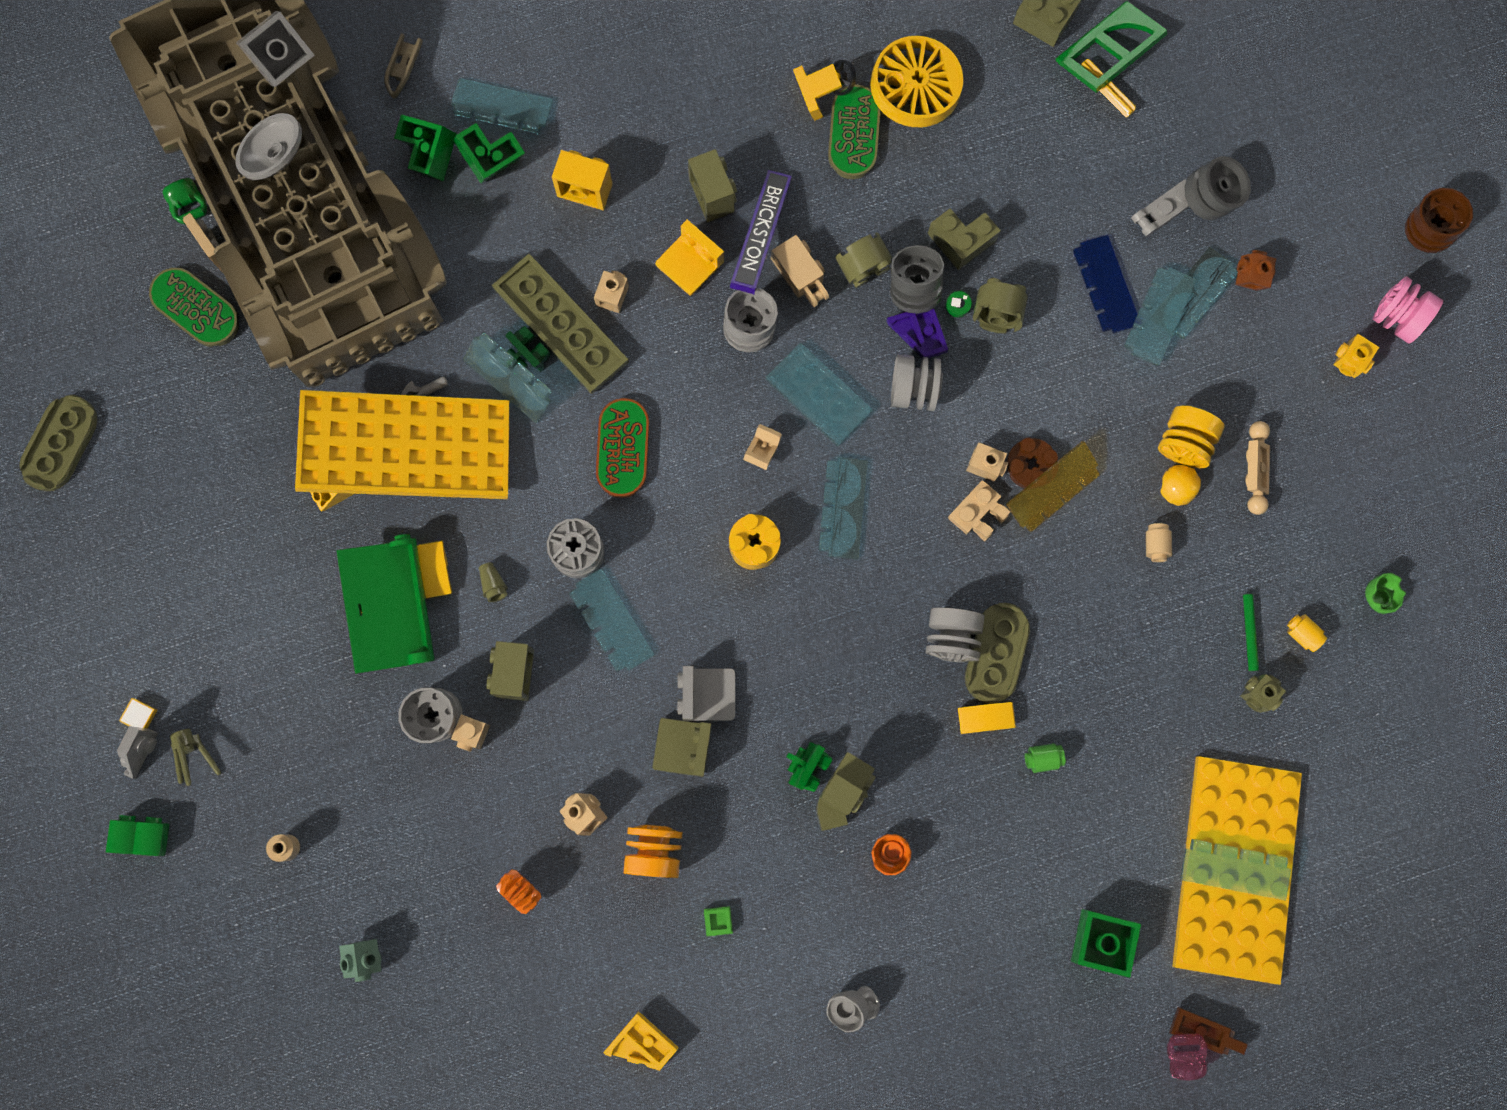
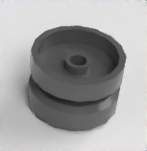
[1184,156,1251,221]

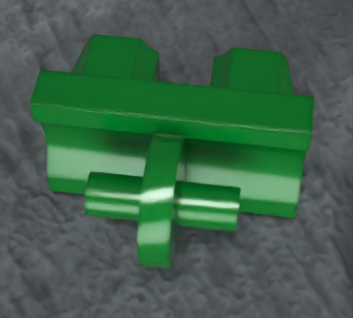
[786,742,832,792]

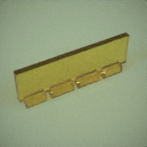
[1006,441,1100,532]

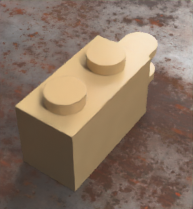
[771,235,829,307]

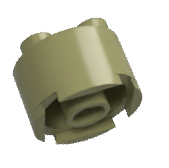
[835,232,893,288]
[973,278,1028,333]

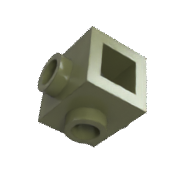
[1240,674,1286,713]

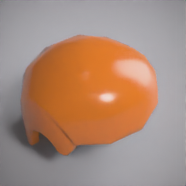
[871,834,912,875]

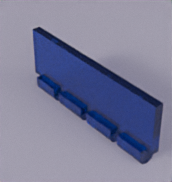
[1073,235,1141,334]

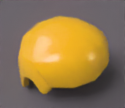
[1161,464,1201,506]

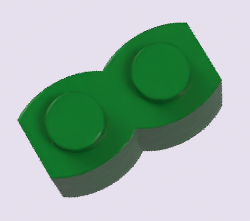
[106,815,170,856]

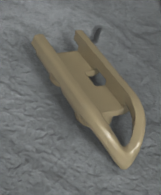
[384,33,423,99]

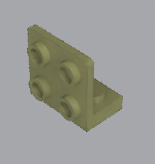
[653,718,712,777]

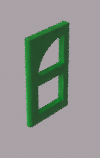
[1055,1,1167,93]

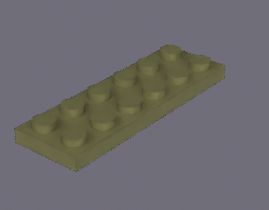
[492,254,629,394]

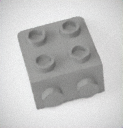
[677,666,735,721]

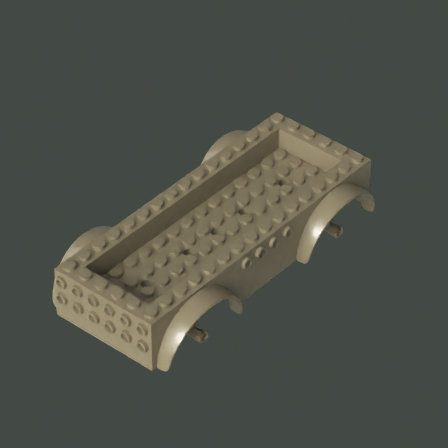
[109,0,447,387]

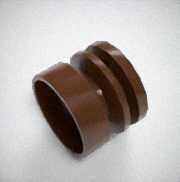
[1405,188,1473,253]

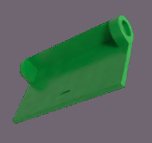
[336,534,435,674]

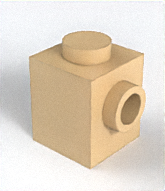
[594,271,629,313]
[966,442,1008,482]
[451,714,490,752]

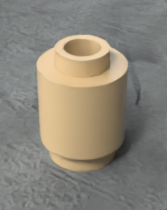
[1146,523,1172,562]
[266,834,300,862]

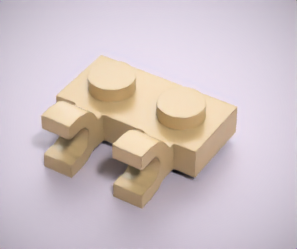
[948,480,1011,542]

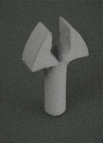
[401,376,448,396]

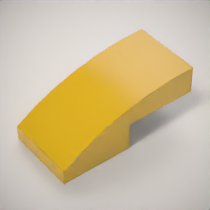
[417,540,452,598]
[958,702,1016,734]

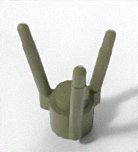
[170,729,221,786]

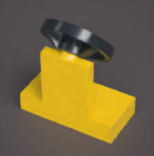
[793,60,856,121]

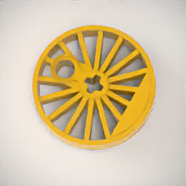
[870,36,963,127]

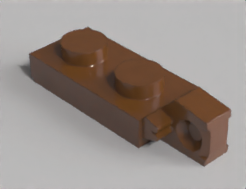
[1169,1007,1248,1055]

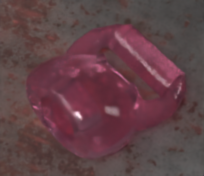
[1167,1033,1207,1080]

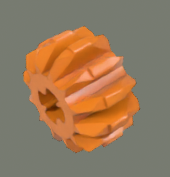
[496,869,541,914]

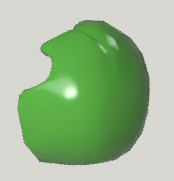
[1365,573,1406,614]

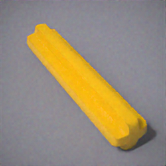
[1081,59,1136,117]

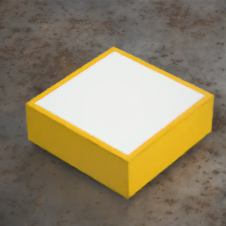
[119,698,158,728]

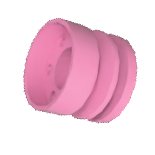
[1372,276,1443,344]

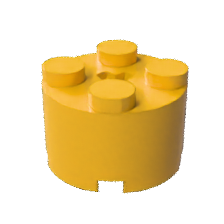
[729,514,781,570]

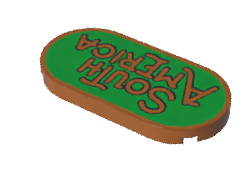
[596,398,649,498]

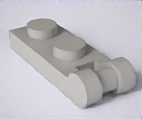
[1131,179,1189,237]

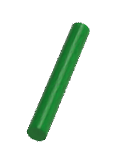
[1243,594,1259,671]

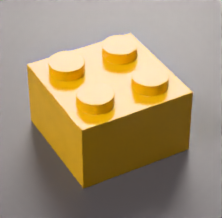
[552,150,613,211]

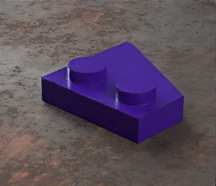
[886,308,948,359]

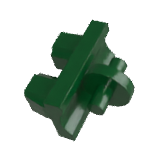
[505,326,551,372]

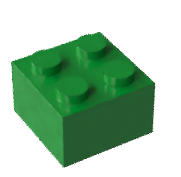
[1071,909,1141,978]

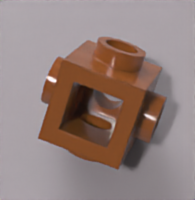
[1235,250,1276,291]

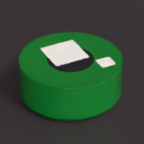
[946,291,972,318]

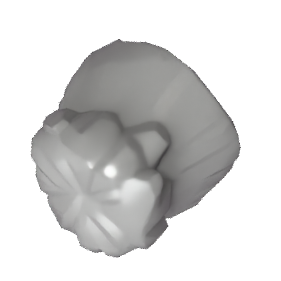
[826,986,880,1033]

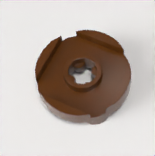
[1006,438,1058,489]

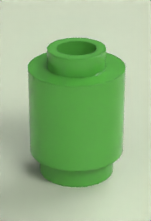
[1025,743,1066,773]

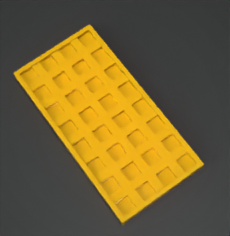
[295,390,509,499]
[1172,756,1302,985]

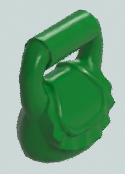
[162,178,207,225]

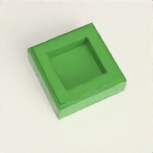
[704,906,733,936]

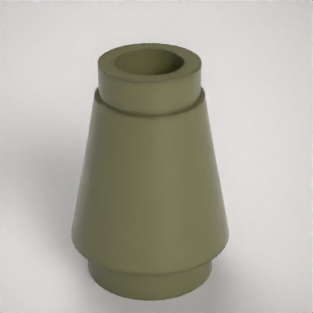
[479,562,508,602]

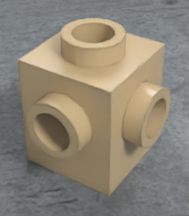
[560,793,608,836]

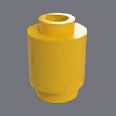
[1287,614,1327,652]

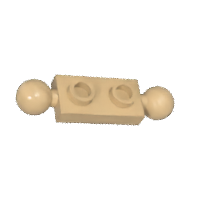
[1245,421,1270,515]

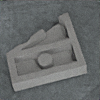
[117,726,158,779]

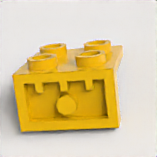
[655,219,724,296]

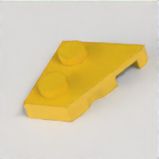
[603,1011,679,1070]

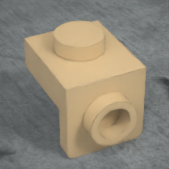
[743,424,782,470]

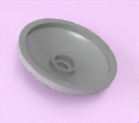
[236,113,302,180]

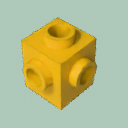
[1333,334,1379,378]

